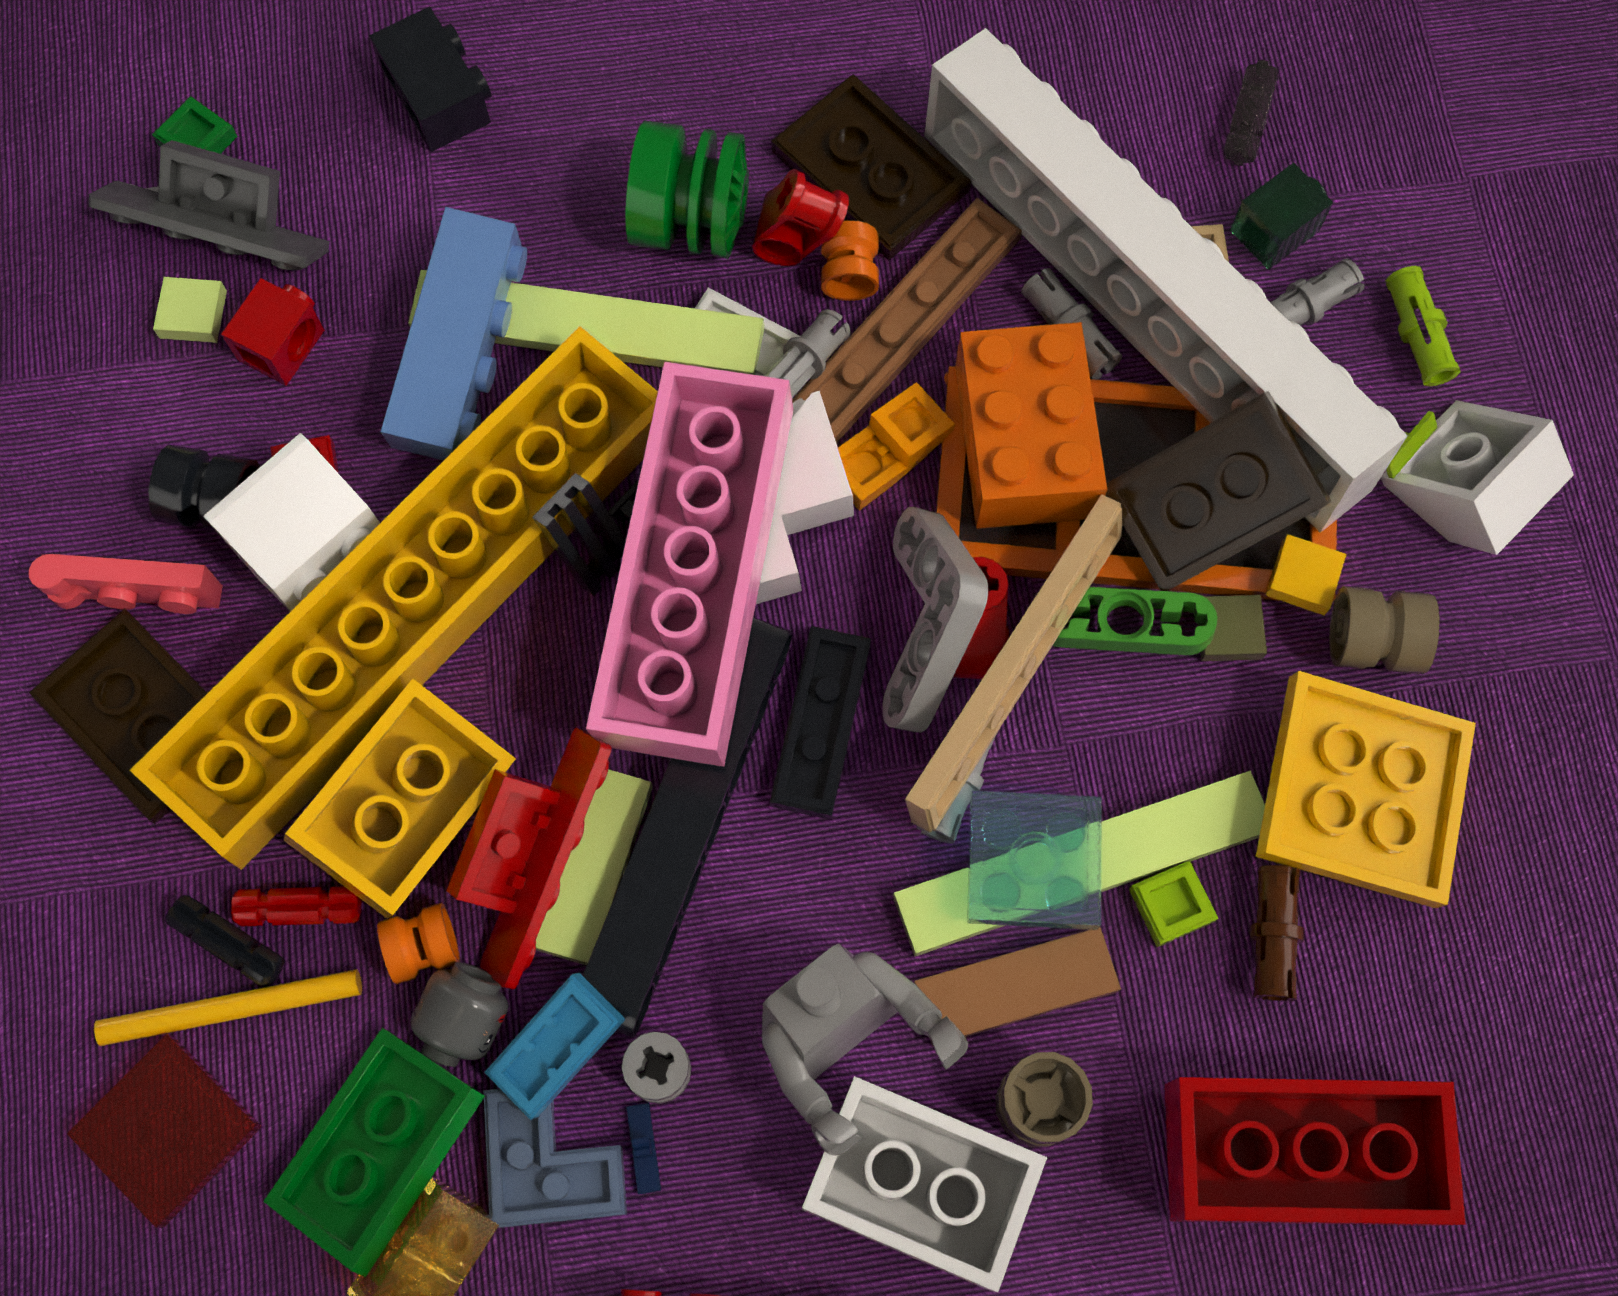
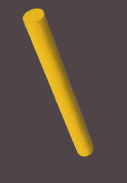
[94,969,362,1046]

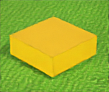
[1266,534,1346,616]

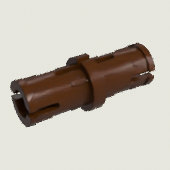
[1250,865,1304,1002]

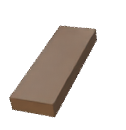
[914,927,1121,1047]

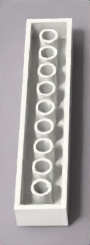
[924,28,1408,533]

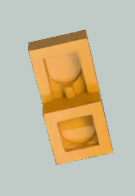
[838,382,955,511]

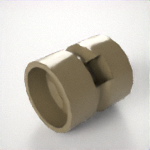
[1329,586,1440,674]
[995,1052,1093,1147]

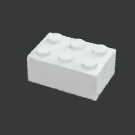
[802,1076,1047,1293]

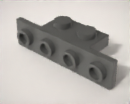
[88,140,330,270]

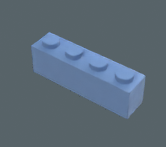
[381,207,527,461]

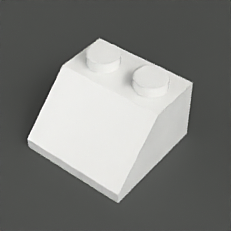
[1381,400,1574,555]
[203,433,380,612]

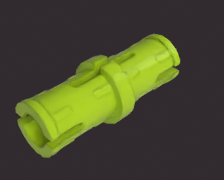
[1385,266,1461,387]

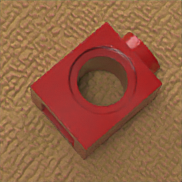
[221,278,325,386]

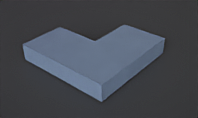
[484,1089,627,1229]

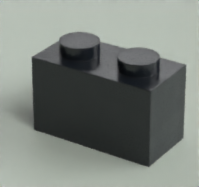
[369,6,492,152]

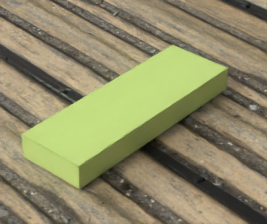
[536,769,653,965]

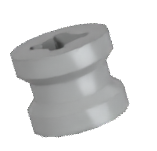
[622,1032,692,1104]

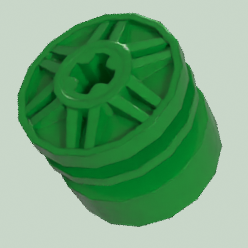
[625,120,749,259]

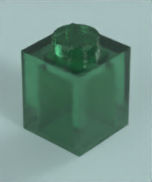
[1230,162,1334,270]

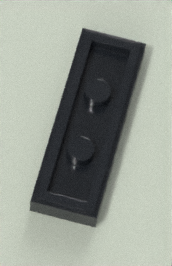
[770,626,871,820]

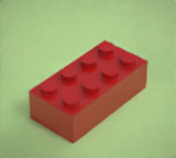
[1165,1077,1466,1226]

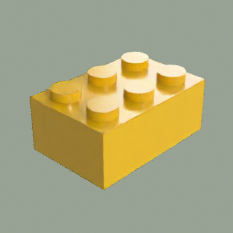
[284,678,516,919]

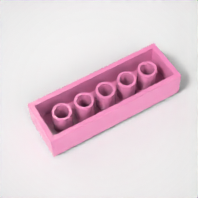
[586,362,794,767]

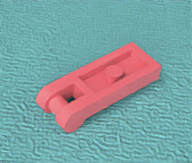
[29,554,223,614]

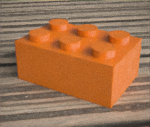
[955,322,1107,529]

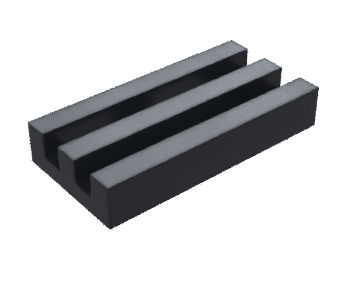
[532,473,626,596]

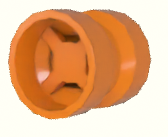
[821,221,879,301]
[377,902,460,985]

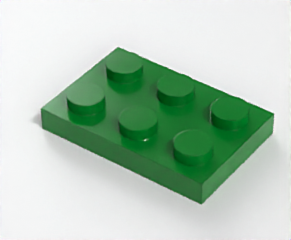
[263,1027,485,1277]

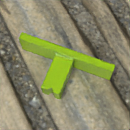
[1386,411,1437,479]

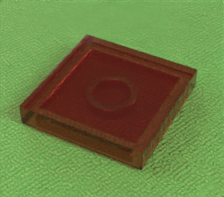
[67,1034,262,1228]

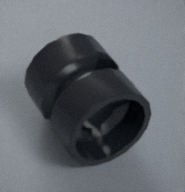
[148,444,260,532]

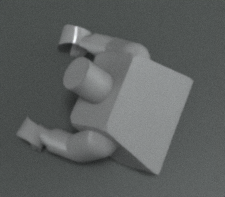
[762,944,968,1156]

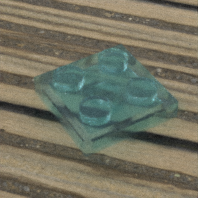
[967,790,1102,930]

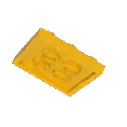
[1256,671,1476,908]

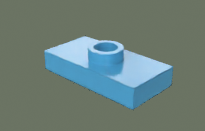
[484,973,626,1120]

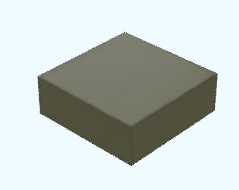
[1197,595,1267,662]

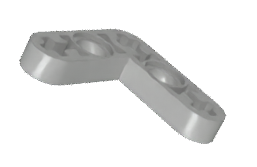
[882,507,988,733]

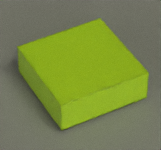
[1129,860,1219,947]

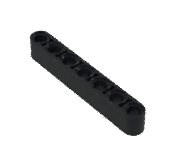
[583,617,793,1038]

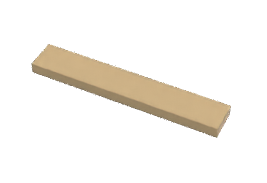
[905,494,1122,833]

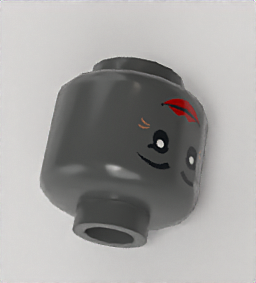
[410,962,509,1067]

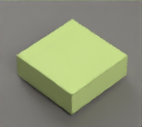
[153,277,227,343]

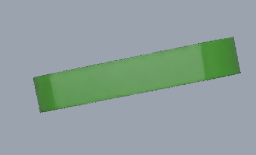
[1052,587,1217,655]

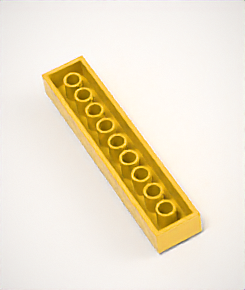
[130,326,658,870]

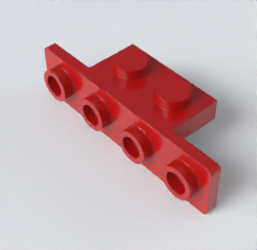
[446,728,612,990]

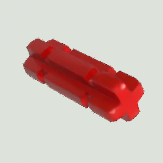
[231,886,362,926]

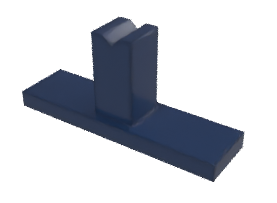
[626,1103,662,1195]

